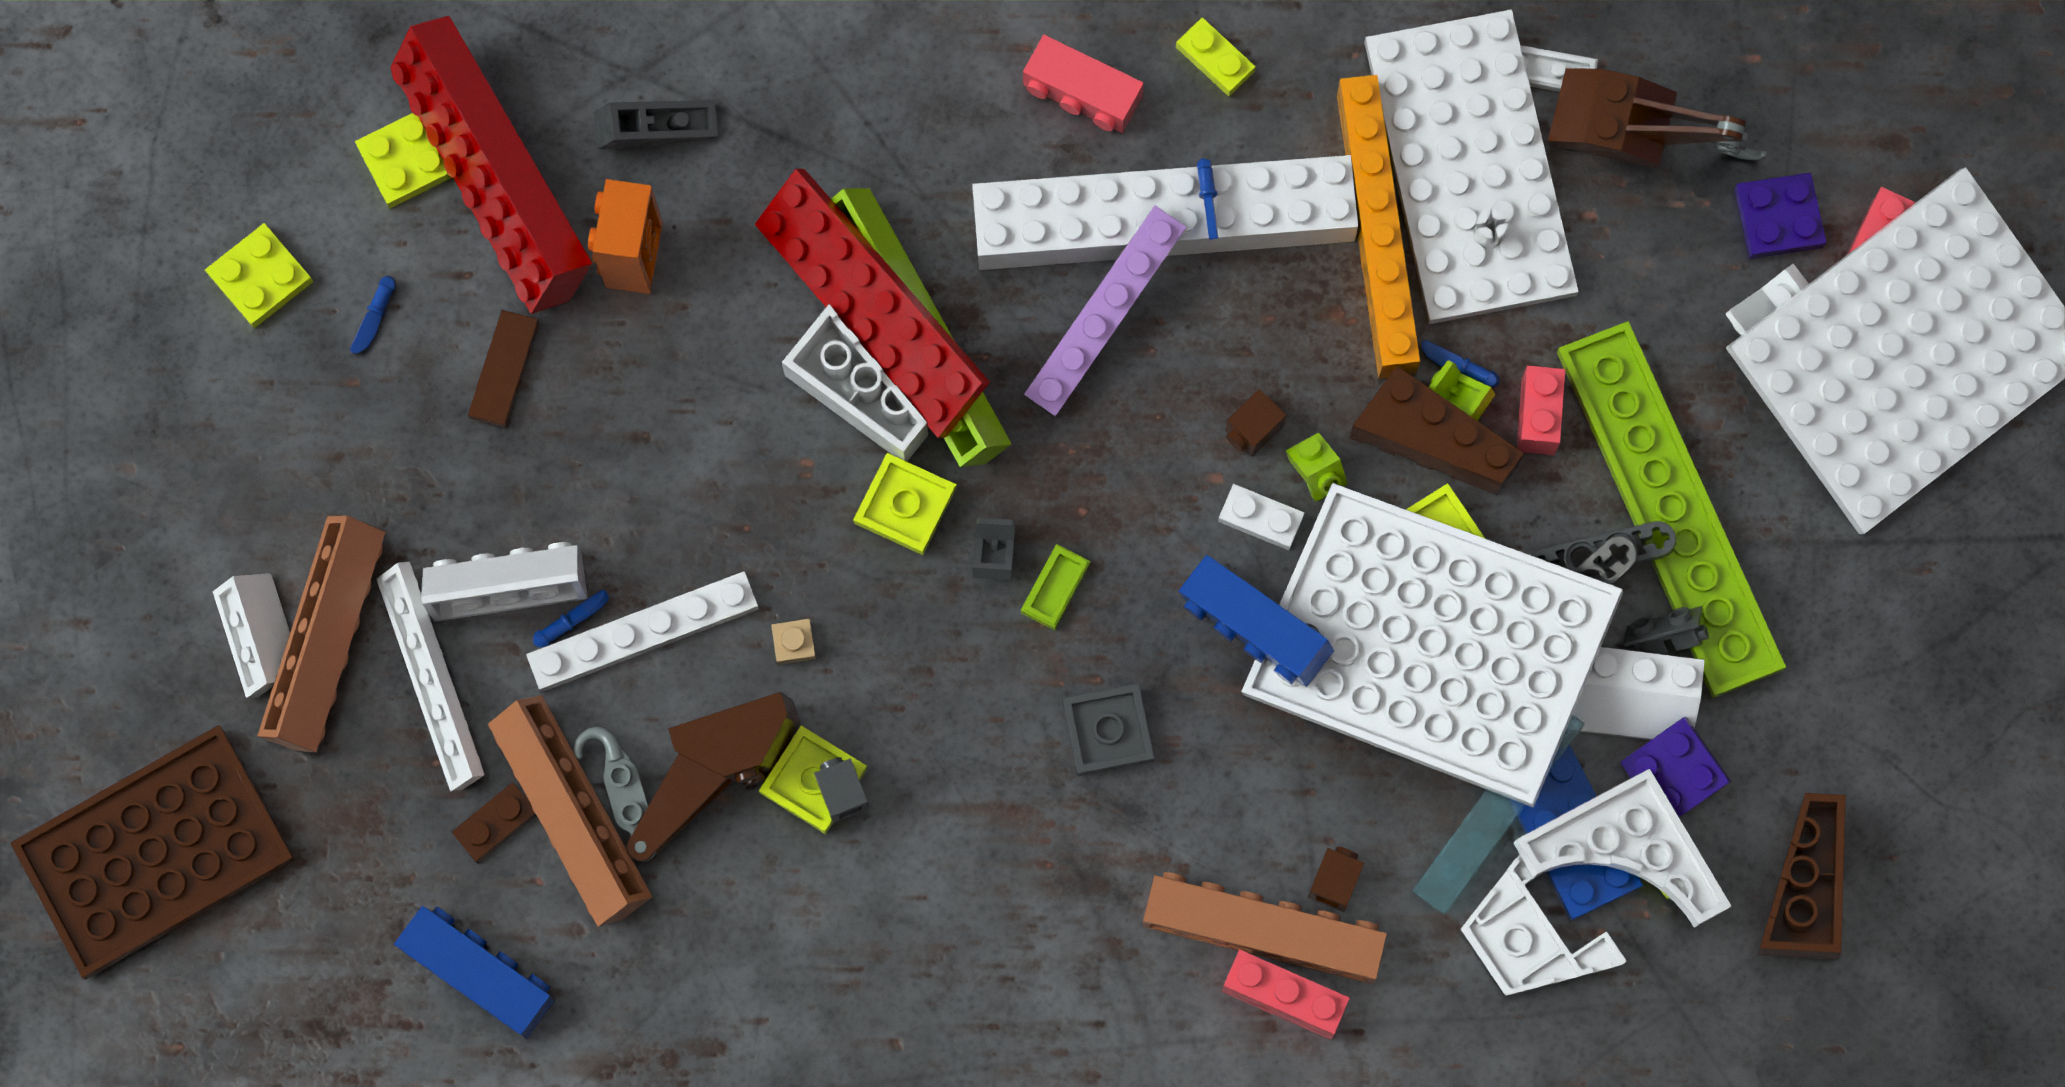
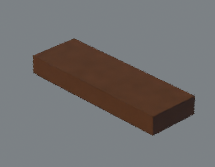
[468,310,540,428]

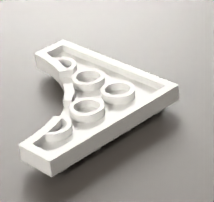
[1514,769,1731,928]

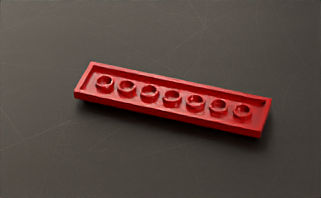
[755,169,990,438]

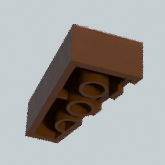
[1349,366,1524,495]
[1758,793,1846,960]

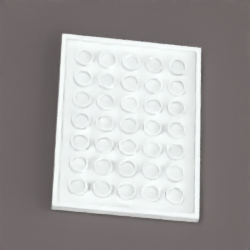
[1726,167,2065,534]
[1241,483,1623,808]

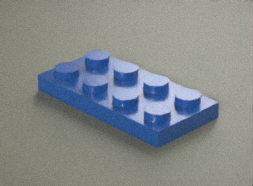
[1507,746,1643,921]

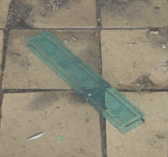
[1412,715,1585,915]

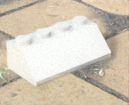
[421,542,588,622]
[1566,647,1704,741]

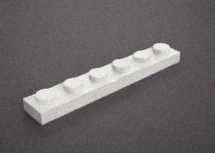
[376,562,485,792]
[526,571,759,693]

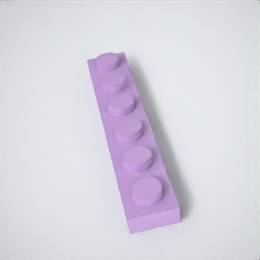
[1024,205,1186,416]

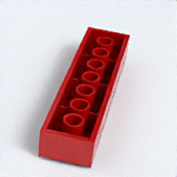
[390,16,593,314]

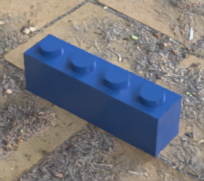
[1178,554,1335,687]
[394,905,555,1040]

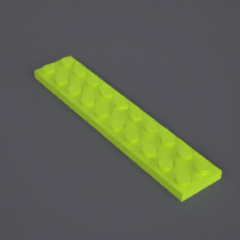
[1557,321,1786,699]

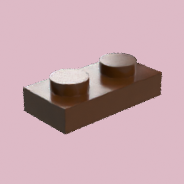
[451,782,537,864]

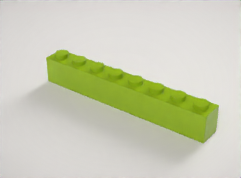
[831,188,1012,467]

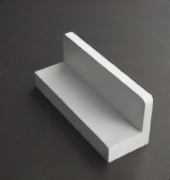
[213,573,290,698]

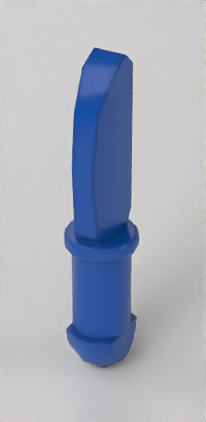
[1197,158,1219,240]
[350,276,396,354]
[1422,340,1500,388]
[533,590,609,648]

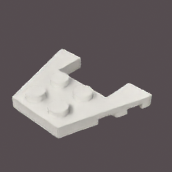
[1461,854,1627,996]

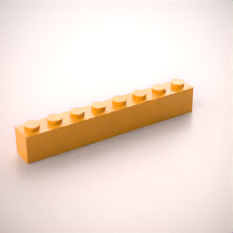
[1337,75,1420,379]

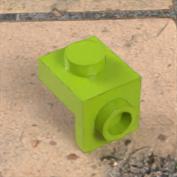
[1428,360,1495,421]
[1286,433,1347,501]

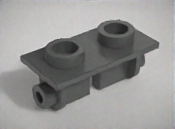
[1623,606,1709,655]

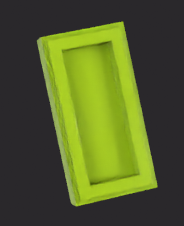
[1020,544,1091,631]

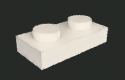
[1218,484,1304,550]

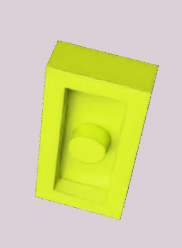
[1176,17,1256,96]

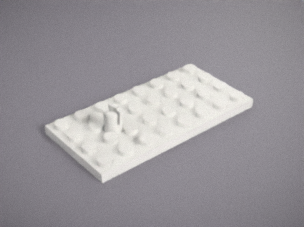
[1364,9,1578,324]

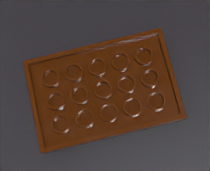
[10,725,295,980]

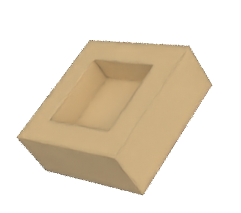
[771,619,816,665]

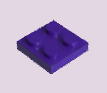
[1734,172,1826,259]
[1620,717,1732,818]

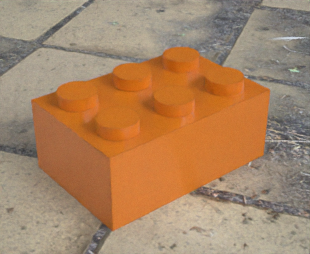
[588,179,663,294]

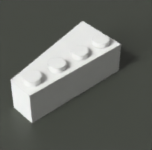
[782,304,929,462]

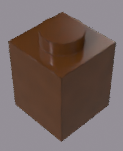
[1225,389,1287,457]
[1308,846,1364,912]

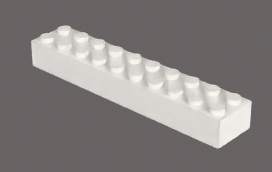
[972,155,1358,270]

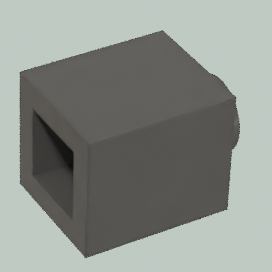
[814,757,870,823]

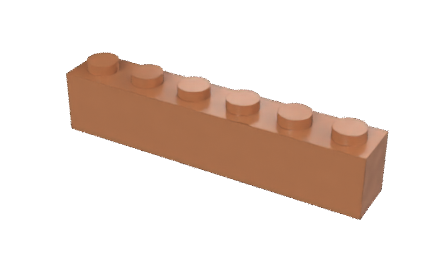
[257,516,385,752]
[488,695,652,927]
[1142,872,1387,985]

